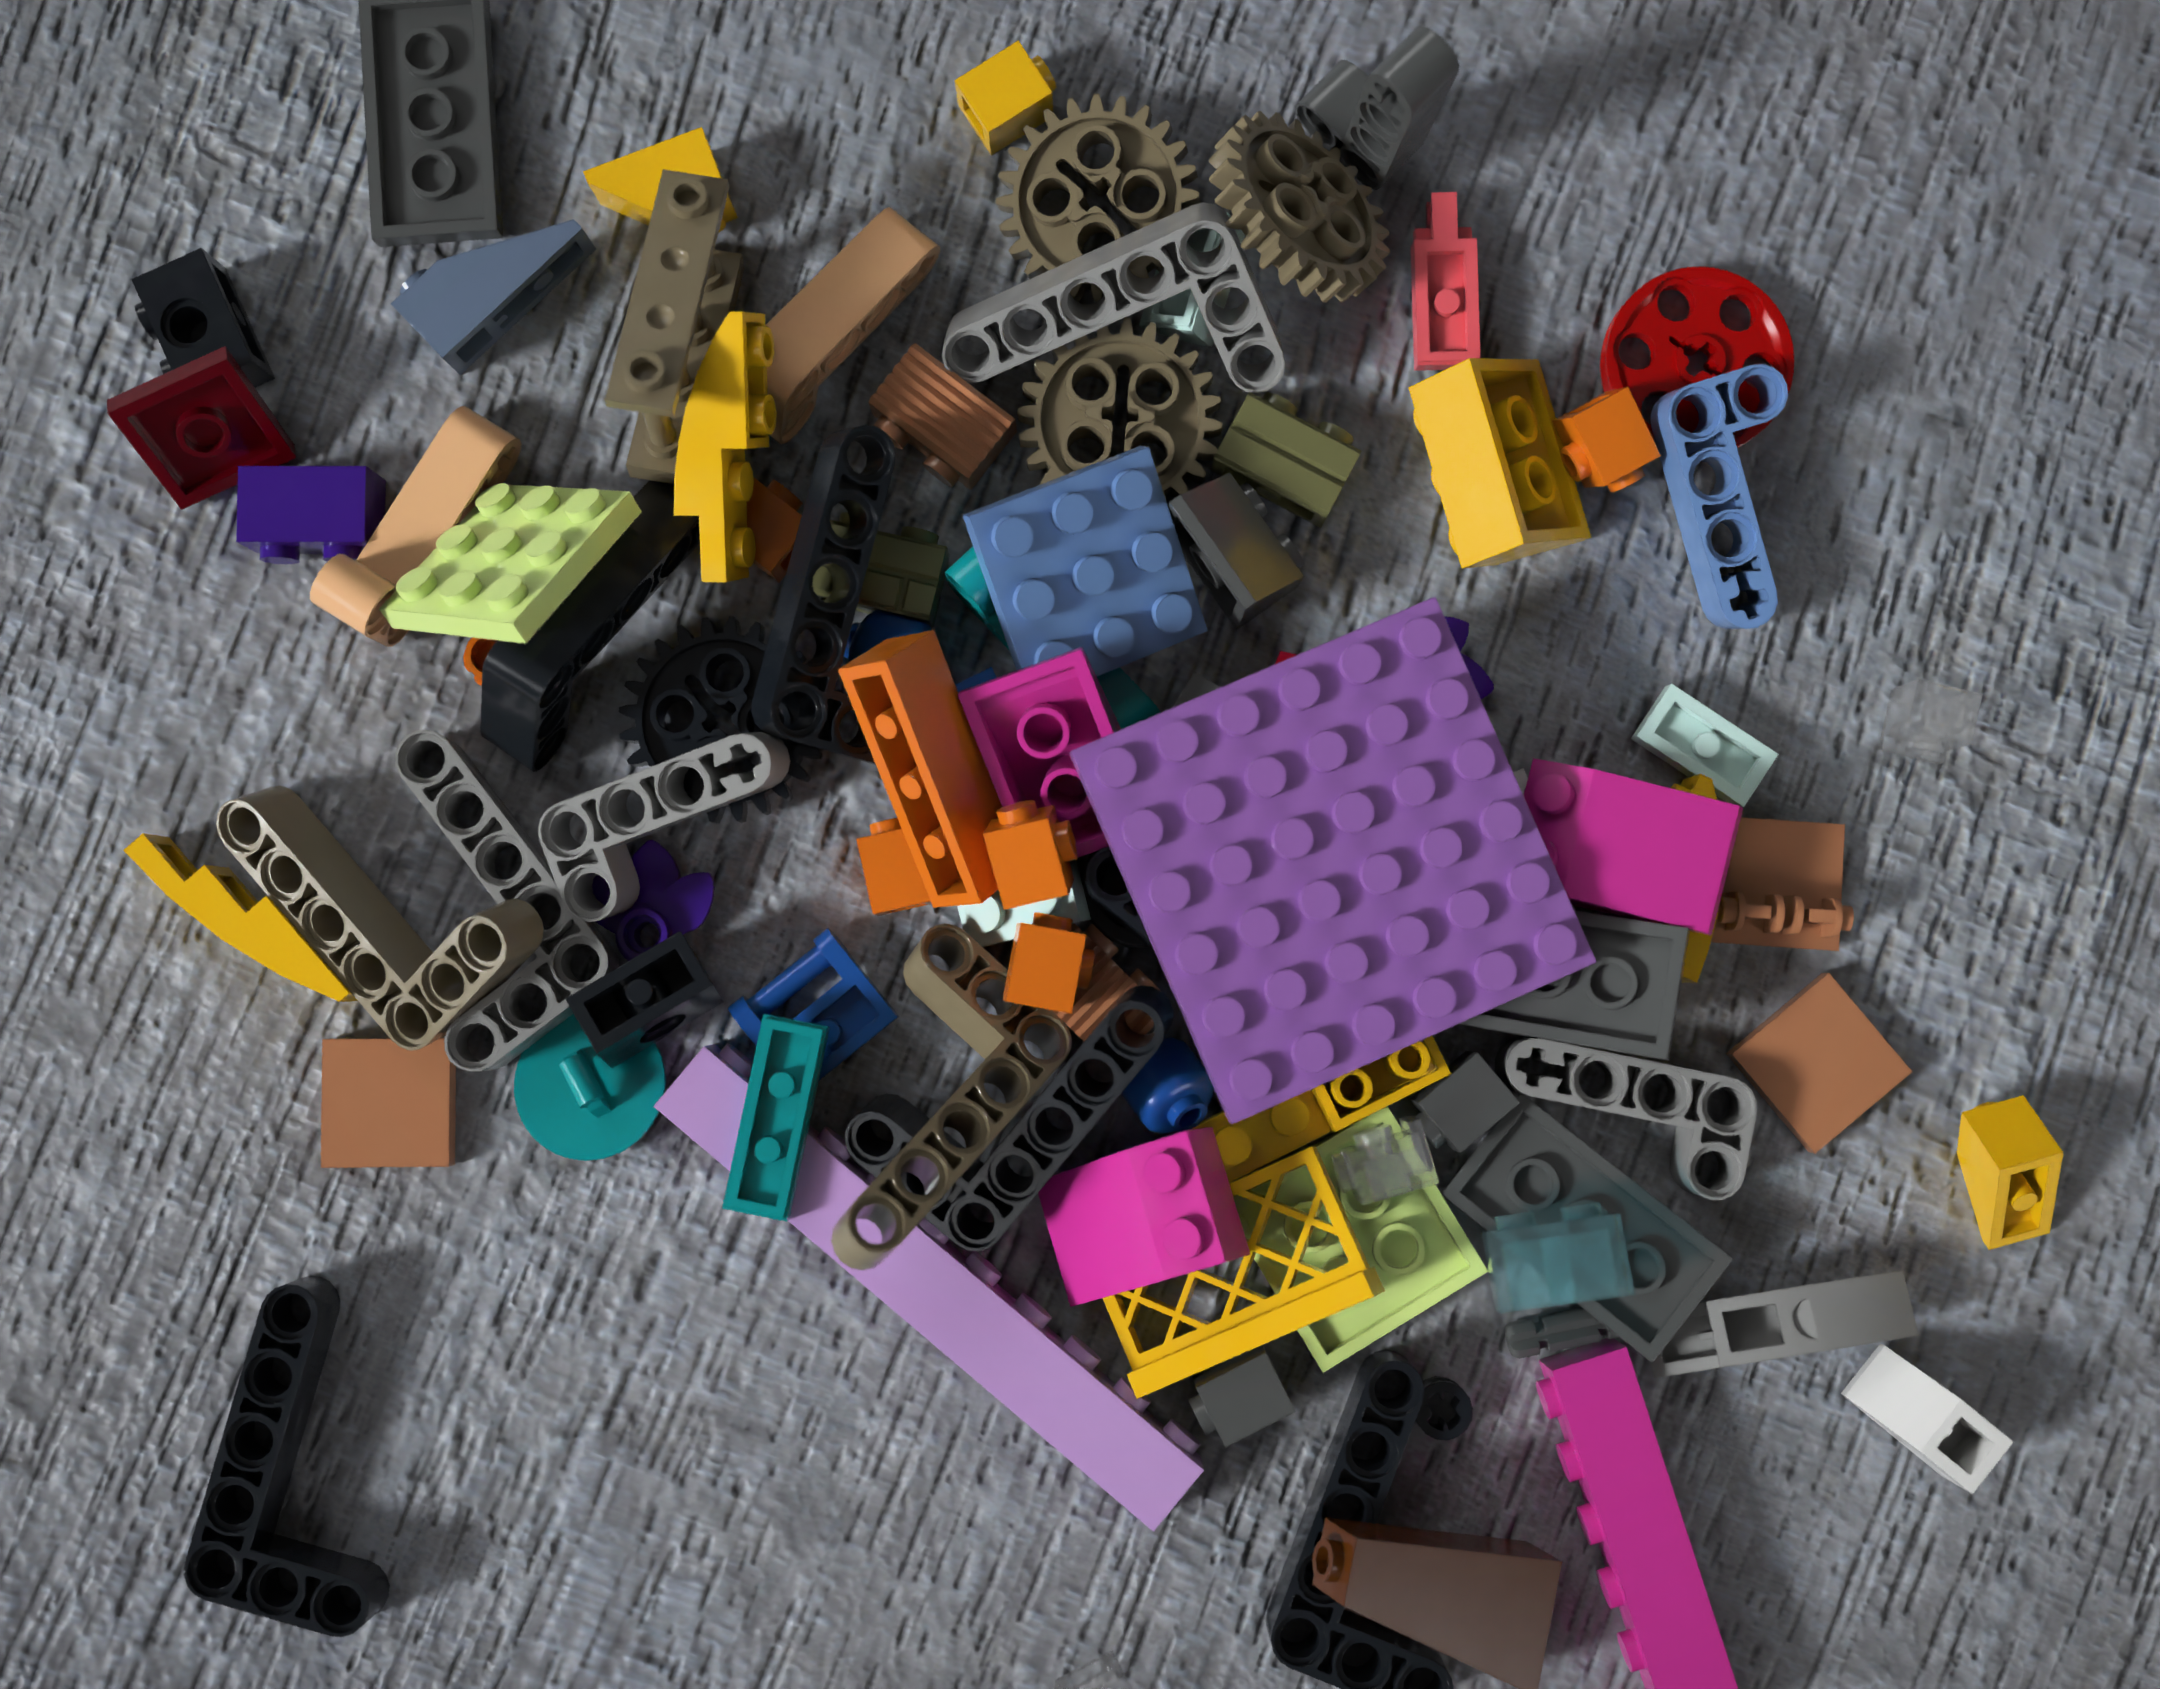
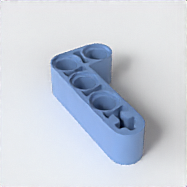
[1650,364,1788,629]

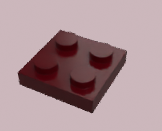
[107,346,296,510]

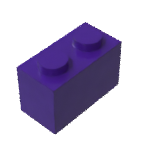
[236,466,386,564]

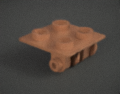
[1711,817,1854,951]

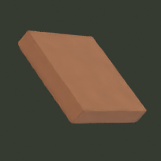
[1726,973,1913,1154]
[321,1038,456,1168]

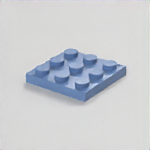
[962,446,1208,677]

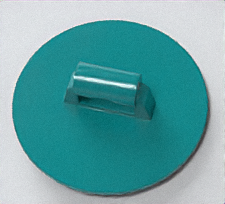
[514,1014,666,1161]

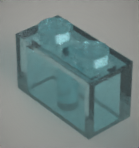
[1482,1202,1635,1313]

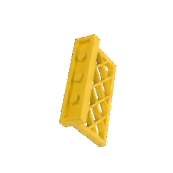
[1102,1146,1385,1399]

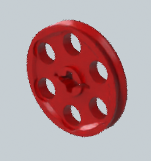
[1600,266,1795,448]

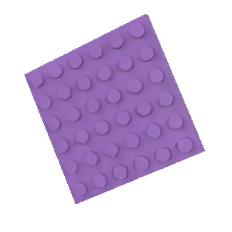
[1069,597,1597,1124]

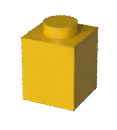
[954,40,1057,156]

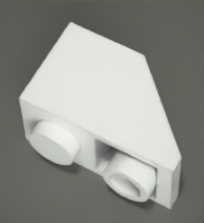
[1841,1343,2013,1494]

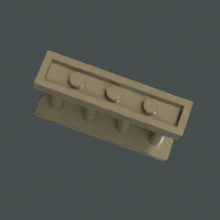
[605,169,745,484]

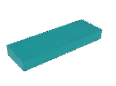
[722,1014,830,1222]

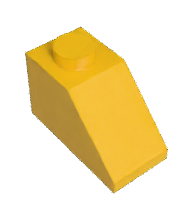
[583,127,738,232]
[1957,1095,2064,1250]

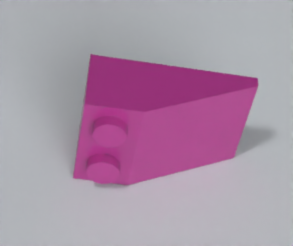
[958,647,1121,857]
[1523,758,1743,935]
[1038,1127,1250,1307]

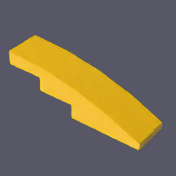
[123,833,358,1002]

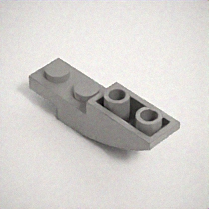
[1651,1270,1919,1378]

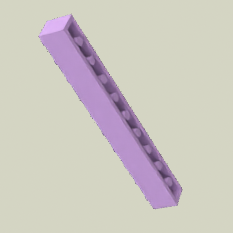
[653,1044,1204,1532]

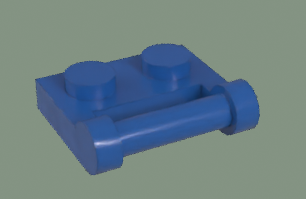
[728,928,899,1081]

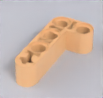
[766,207,940,444]
[310,406,522,647]

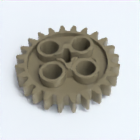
[996,94,1201,302]
[1209,111,1390,303]
[1017,317,1223,499]

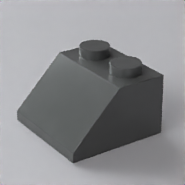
[1168,472,1304,630]

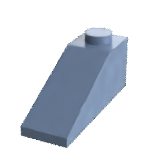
[391,219,596,375]

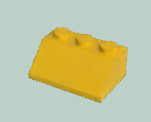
[1408,358,1591,569]

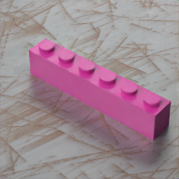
[1536,1338,1738,1689]

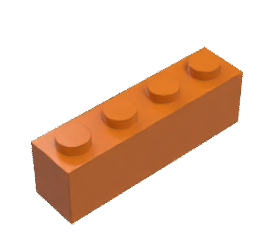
[838,630,1002,908]

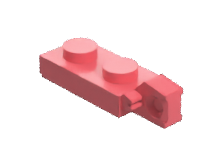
[1410,192,1481,371]

